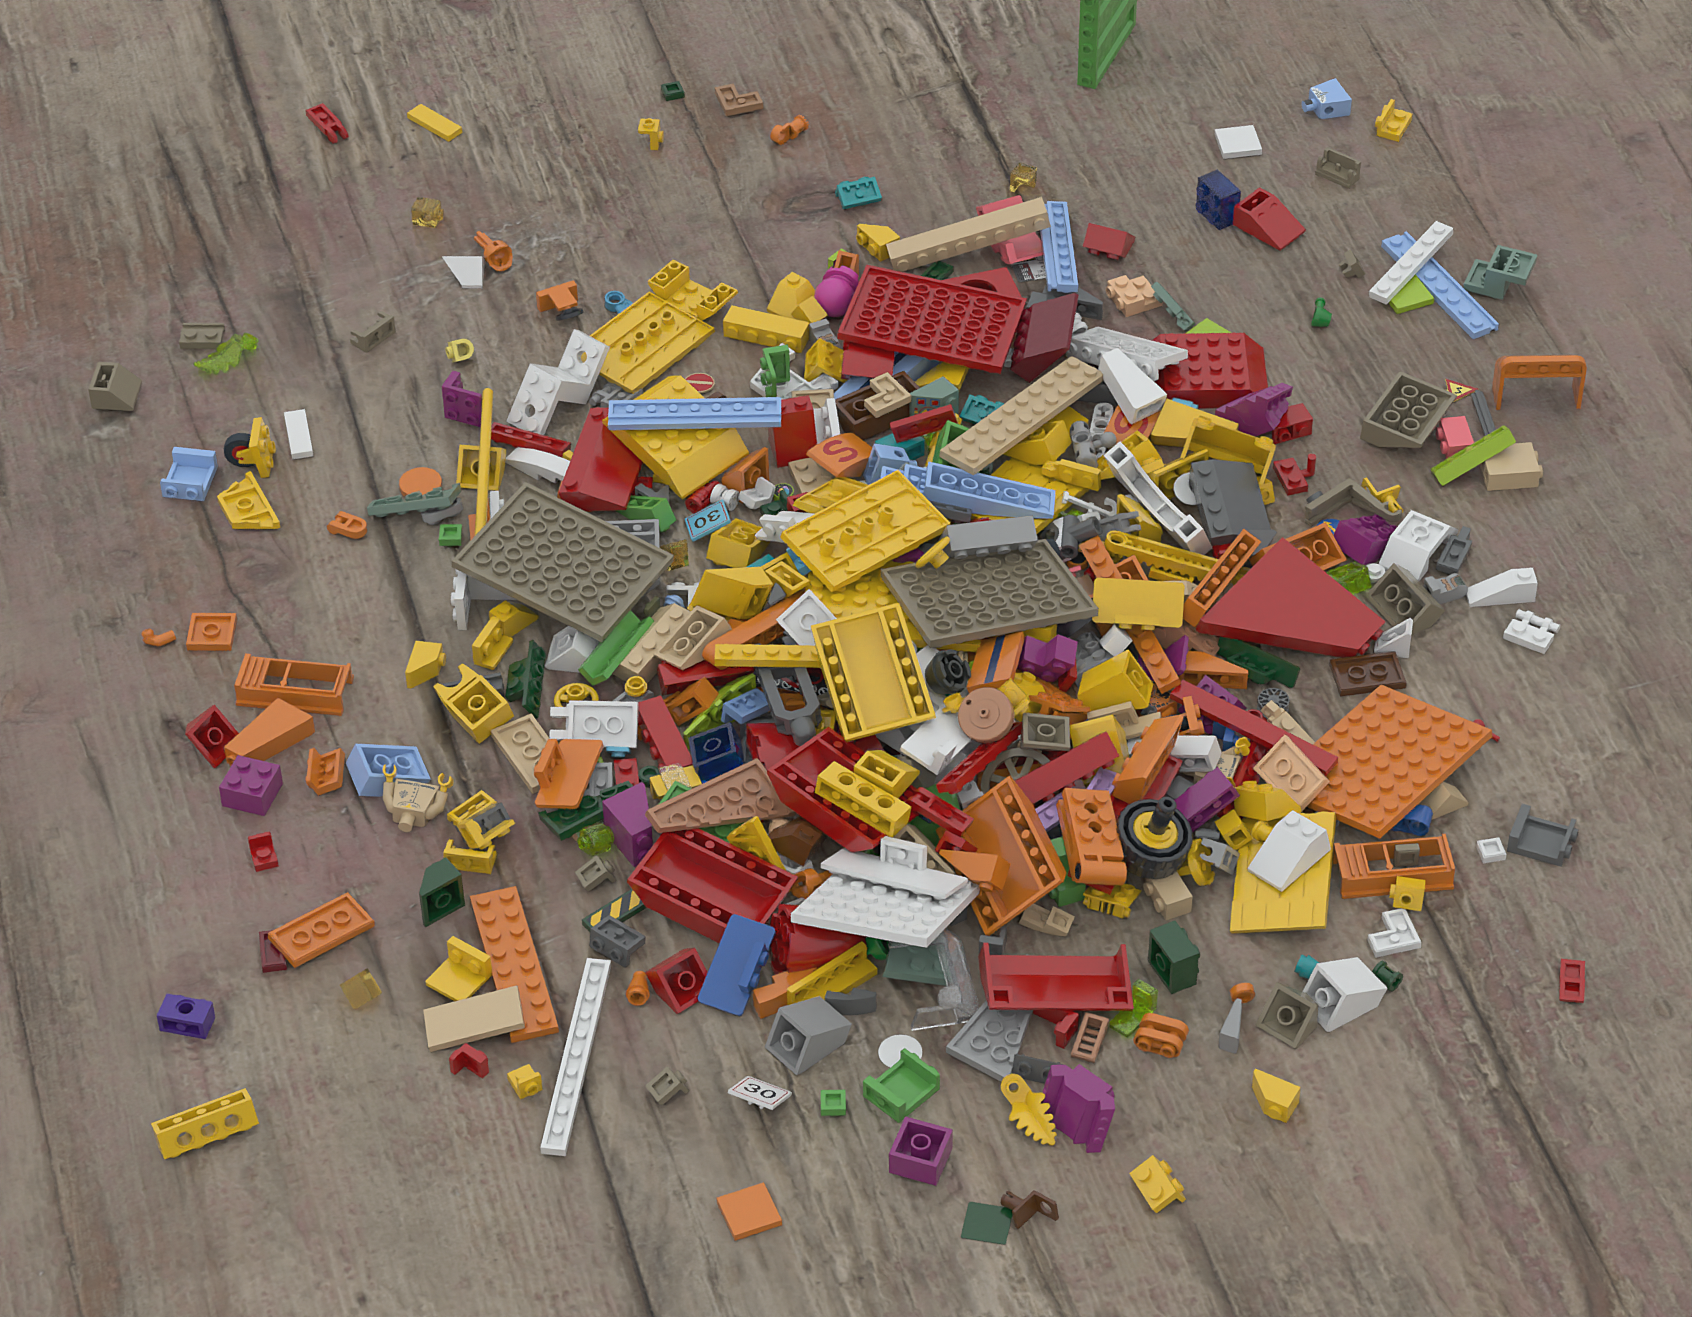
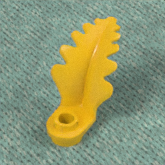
[1000,1074,1057,1146]

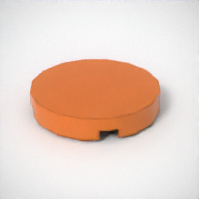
[399,467,442,497]

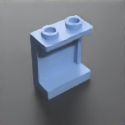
[160,447,218,501]

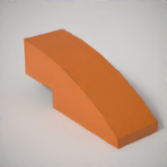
[753,967,819,1019]

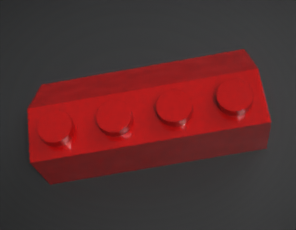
[657,660,754,696]

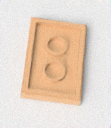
[1254,735,1330,813]

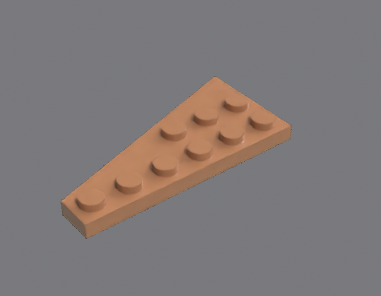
[645,758,796,833]

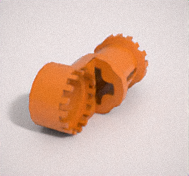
[770,114,809,145]

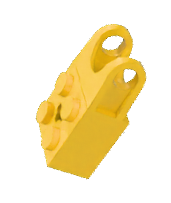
[433,664,514,744]

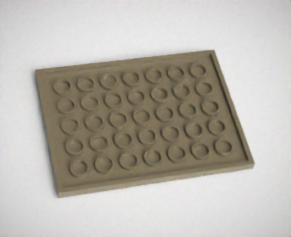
[452,482,674,642]
[881,539,1099,648]

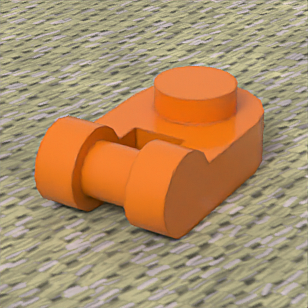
[327,511,367,539]

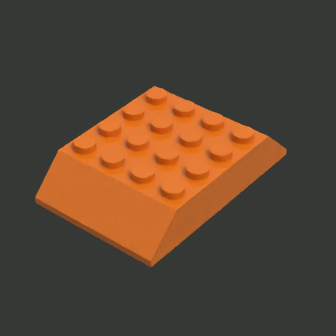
[936,776,1067,936]

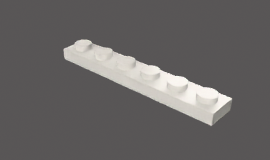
[1369,221,1453,305]

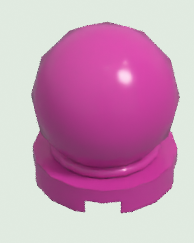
[814,266,859,317]

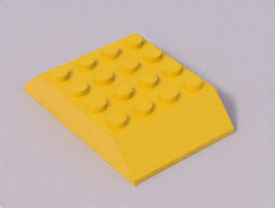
[602,375,749,500]
[811,603,936,742]

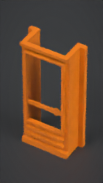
[234,653,354,716]
[1332,834,1455,899]

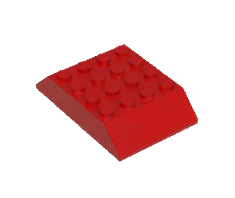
[1151,332,1268,409]
[767,727,926,853]
[627,828,798,943]

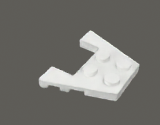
[750,343,838,400]

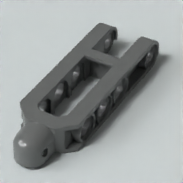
[754,635,822,746]

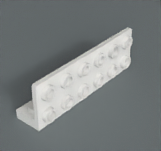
[900,681,972,775]

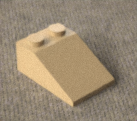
[653,605,732,670]

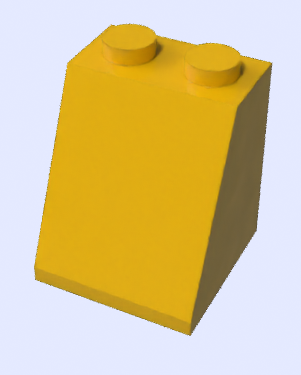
[1077,650,1153,712]
[1069,714,1129,789]

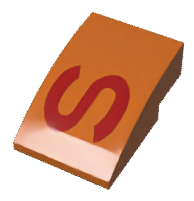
[1104,405,1161,445]
[806,433,872,477]

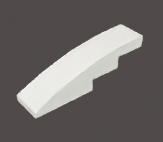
[505,447,570,483]

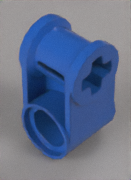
[1390,805,1433,836]

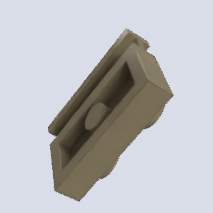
[179,323,225,349]

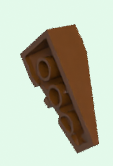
[768,816,828,867]

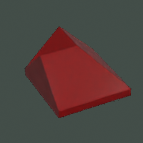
[185,704,239,768]

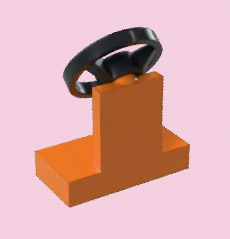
[536,280,584,321]

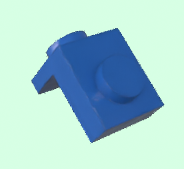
[1212,721,1239,752]

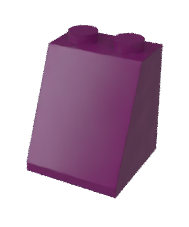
[602,782,653,867]

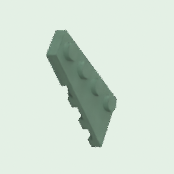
[367,483,461,517]

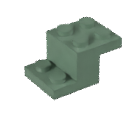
[1463,245,1537,300]

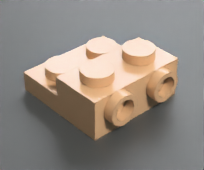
[1106,275,1163,317]

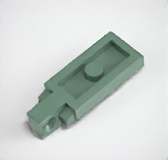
[1151,282,1195,332]

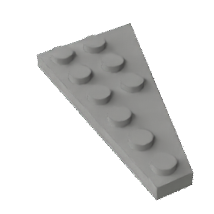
[946,954,1033,1082]

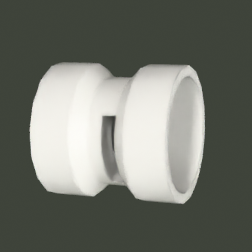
[710,484,740,511]

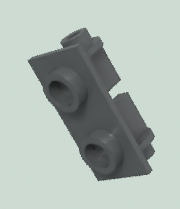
[1012,1054,1062,1084]

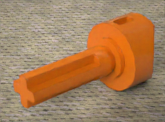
[474,231,513,271]
[791,868,833,899]

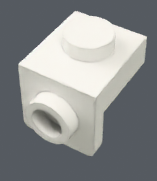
[738,477,776,509]

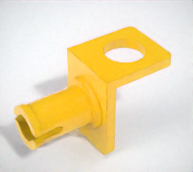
[1361,477,1404,513]

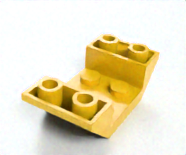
[648,260,738,320]

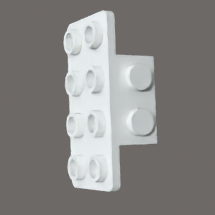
[755,511,814,543]

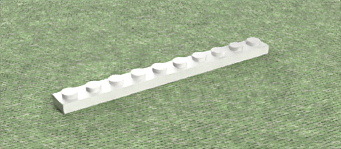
[540,958,611,1156]

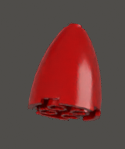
[770,904,866,975]

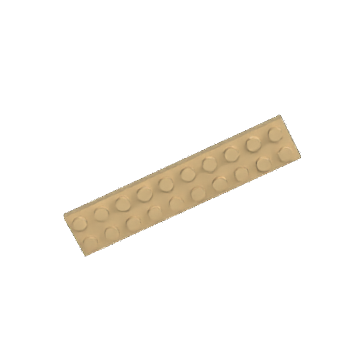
[939,356,1104,475]

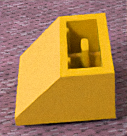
[854,750,920,799]

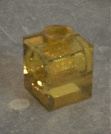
[411,197,444,228]

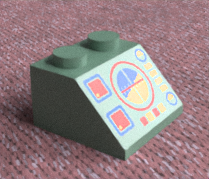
[909,377,959,416]

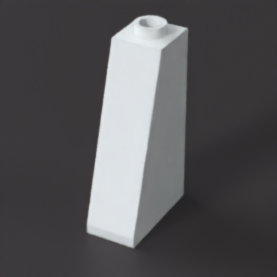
[1098,348,1167,424]

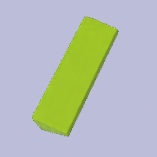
[1430,425,1516,486]

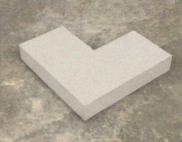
[1367,908,1421,958]

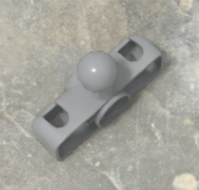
[1070,421,1117,468]

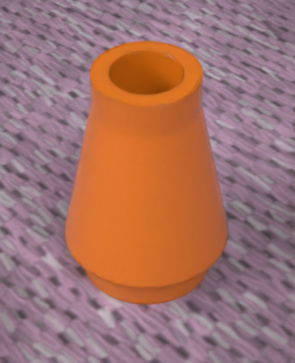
[626,971,650,1006]

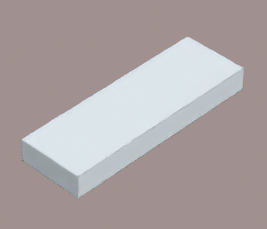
[284,409,313,459]

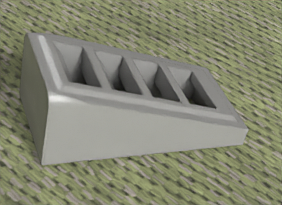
[1218,998,1242,1054]

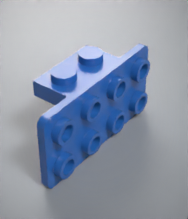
[698,914,776,1016]

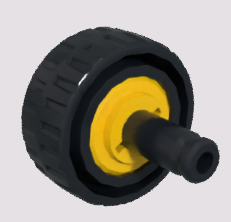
[1116,797,1193,879]

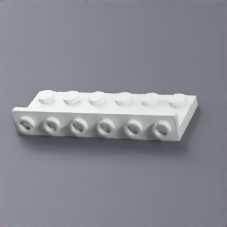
[1066,327,1188,381]

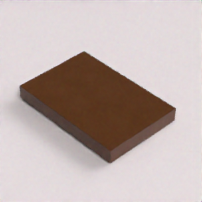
[1329,651,1407,697]

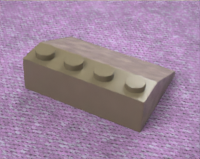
[1360,371,1457,448]

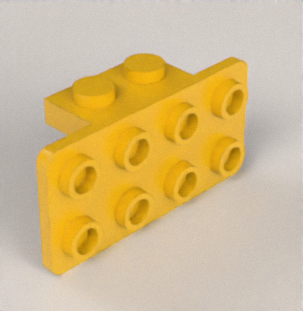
[1092,578,1185,630]

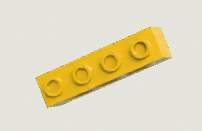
[815,761,911,838]
[151,1088,259,1159]

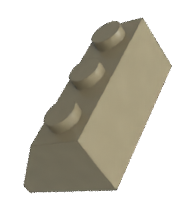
[1365,563,1445,635]

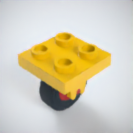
[223,417,276,478]

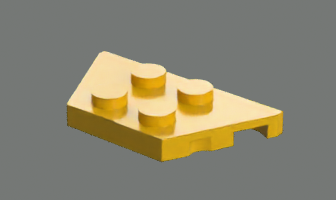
[217,471,280,529]
[727,816,791,893]

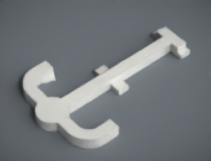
[1062,491,1117,517]

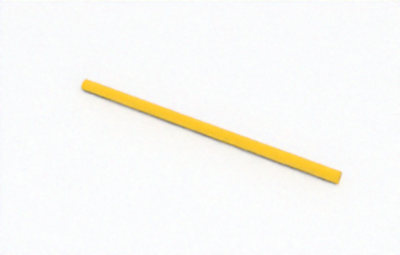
[475,388,493,535]

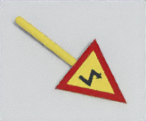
[1445,378,1479,402]

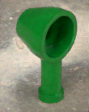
[1311,298,1332,327]

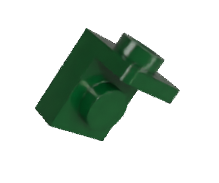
[760,490,790,516]

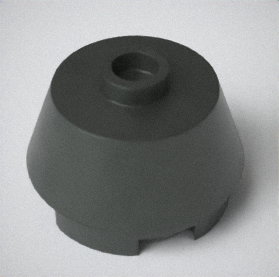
[925,649,971,694]

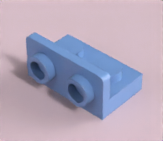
[721,688,770,724]

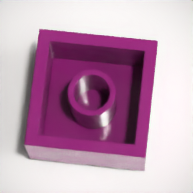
[219,755,283,816]
[889,1116,953,1186]

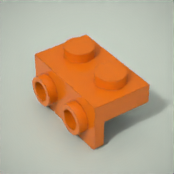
[305,748,345,796]

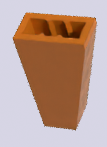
[224,698,315,766]

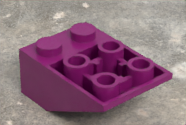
[1333,514,1398,565]

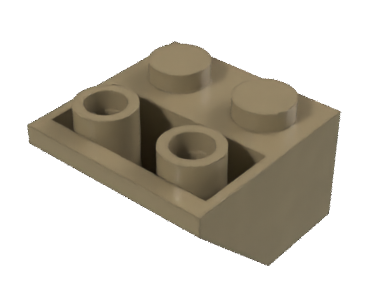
[88,362,142,411]

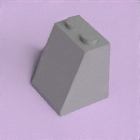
[765,996,852,1075]

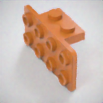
[534,739,604,809]

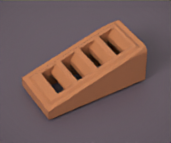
[1071,1012,1109,1063]

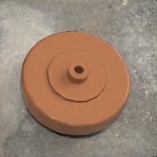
[958,687,1014,744]

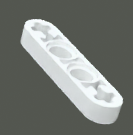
[1090,403,1113,459]

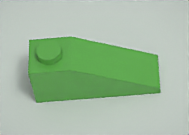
[615,495,676,532]

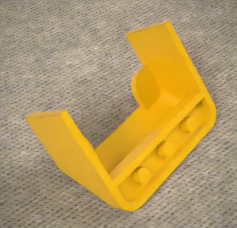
[1180,416,1276,485]

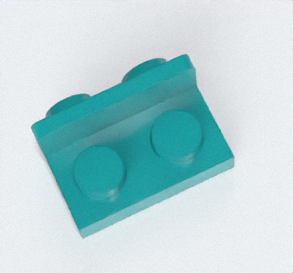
[835,177,882,209]
[959,394,1004,425]

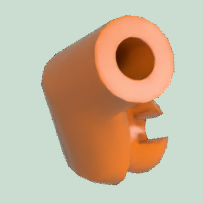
[141,628,176,647]

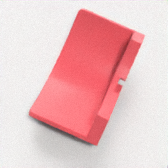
[976,195,1043,264]

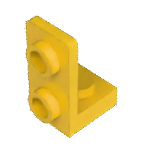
[456,819,515,850]

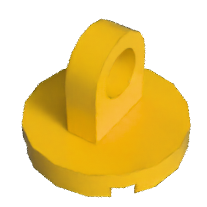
[1177,838,1215,886]

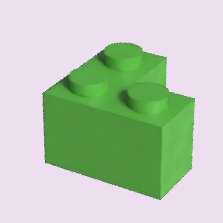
[1048,836,1086,907]

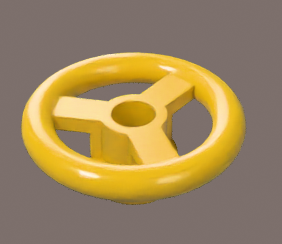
[915,536,950,569]
[554,683,599,707]

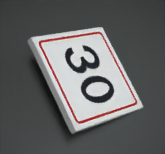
[728,1076,792,1110]

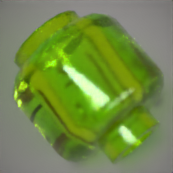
[577,823,614,856]

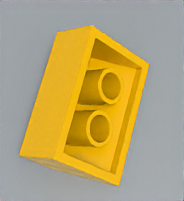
[1147,448,1209,499]

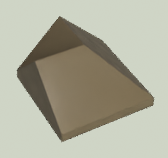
[1020,713,1070,751]
[1256,982,1319,1049]

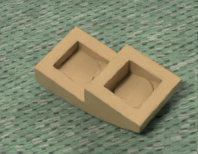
[1019,904,1075,936]

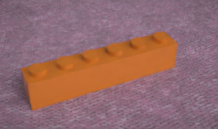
[1183,529,1261,627]

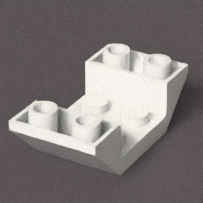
[1379,510,1458,581]

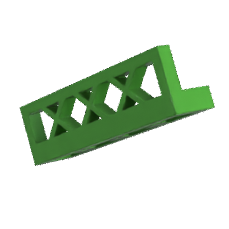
[578,610,654,686]

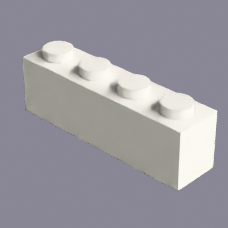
[1127,736,1222,772]

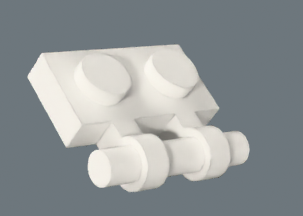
[1503,609,1560,654]

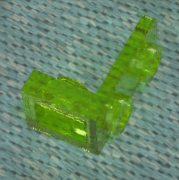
[1109,979,1158,1038]

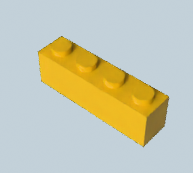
[723,305,809,353]

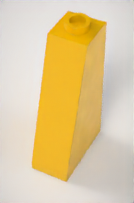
[1151,399,1238,447]

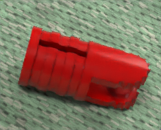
[685,481,721,514]

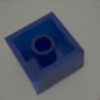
[1195,169,1241,230]
[688,722,745,784]

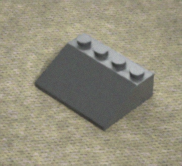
[1189,459,1273,550]

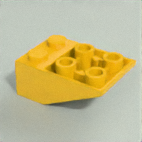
[690,567,773,619]

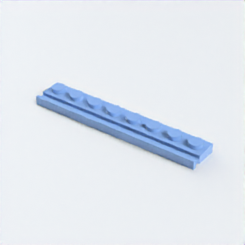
[1040,201,1078,293]
[1381,231,1499,339]
[608,397,781,430]

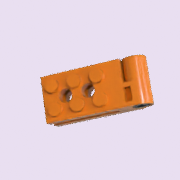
[1056,788,1127,886]

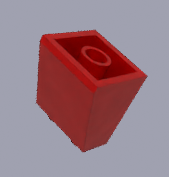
[768,395,817,468]

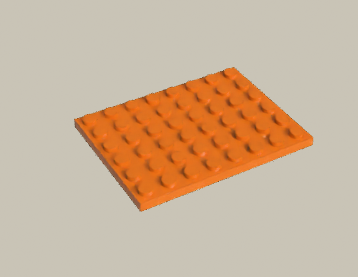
[1306,685,1492,839]

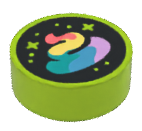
[773,483,794,501]

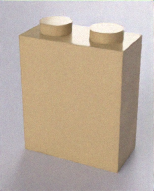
[1479,442,1543,491]

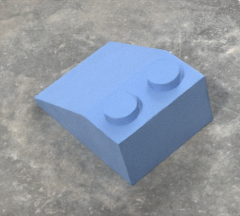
[346,744,431,797]

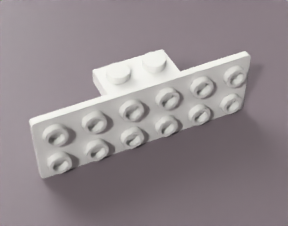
[821,836,968,900]

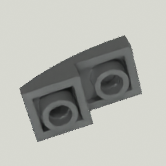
[825,988,877,1015]

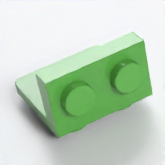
[760,345,790,397]

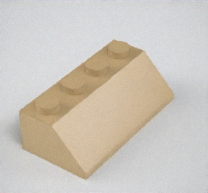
[612,603,691,683]

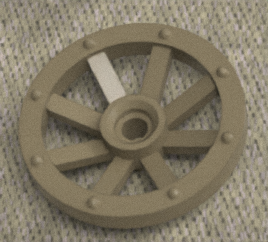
[981,748,1060,801]

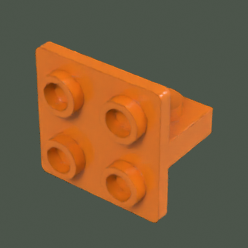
[1029,692,1090,715]

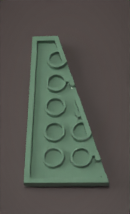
[882,932,952,986]

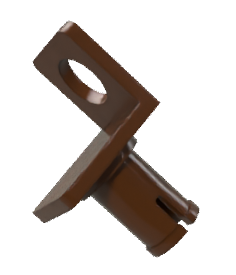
[1000,1190,1059,1229]

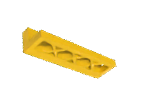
[787,942,878,1005]

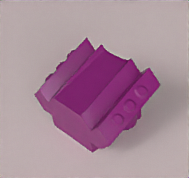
[1215,383,1293,436]
[1041,1064,1115,1153]

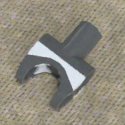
[1042,515,1102,562]

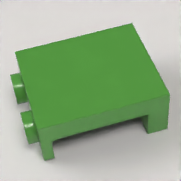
[863,1048,940,1123]

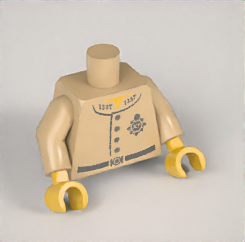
[1183,737,1251,787]
[382,764,454,832]

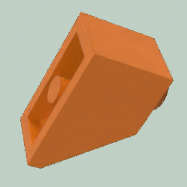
[667,677,719,726]

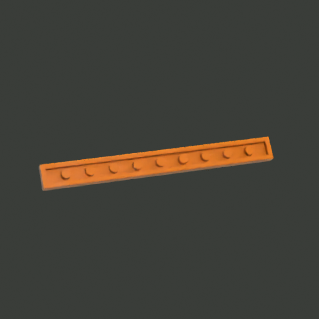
[1079,535,1182,694]

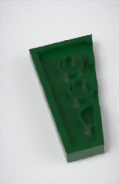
[538,781,633,841]

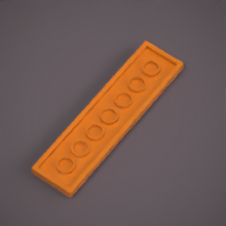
[470,886,559,1043]

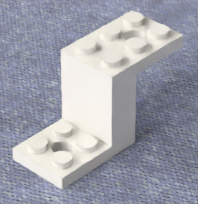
[507,329,610,435]
[451,569,516,630]

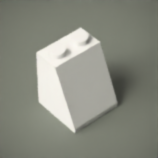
[1303,957,1387,1032]

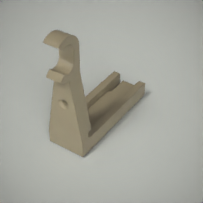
[1305,478,1402,527]

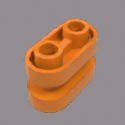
[1133,1013,1189,1058]

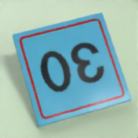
[685,499,731,542]

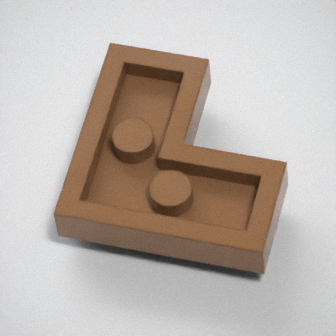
[715,84,763,116]

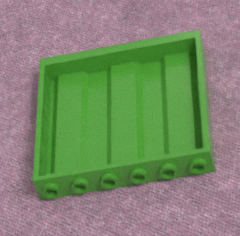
[1077,0,1137,89]

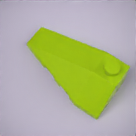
[683,673,756,750]

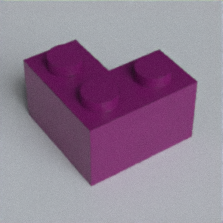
[1017,634,1078,682]

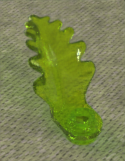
[193,332,259,374]

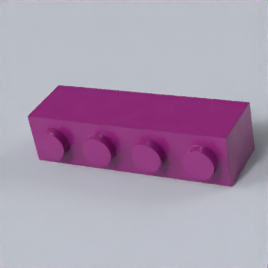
[1174,767,1240,832]

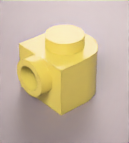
[445,339,474,362]

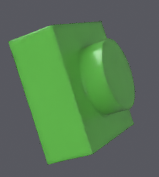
[439,524,463,546]
[821,1090,846,1116]

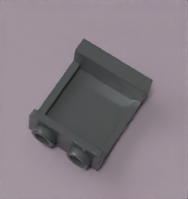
[1507,804,1579,867]

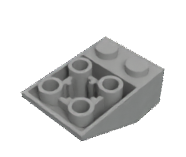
[1075,631,1114,689]

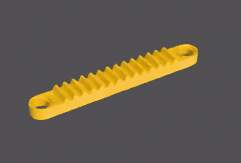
[1104,530,1250,586]

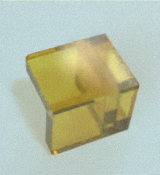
[1010,162,1037,192]
[340,968,382,1009]

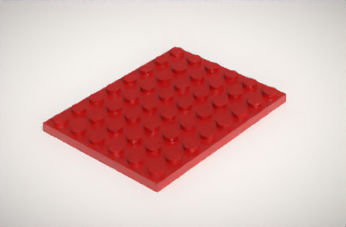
[837,265,1027,374]

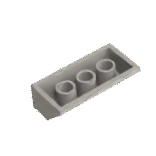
[939,515,1038,559]

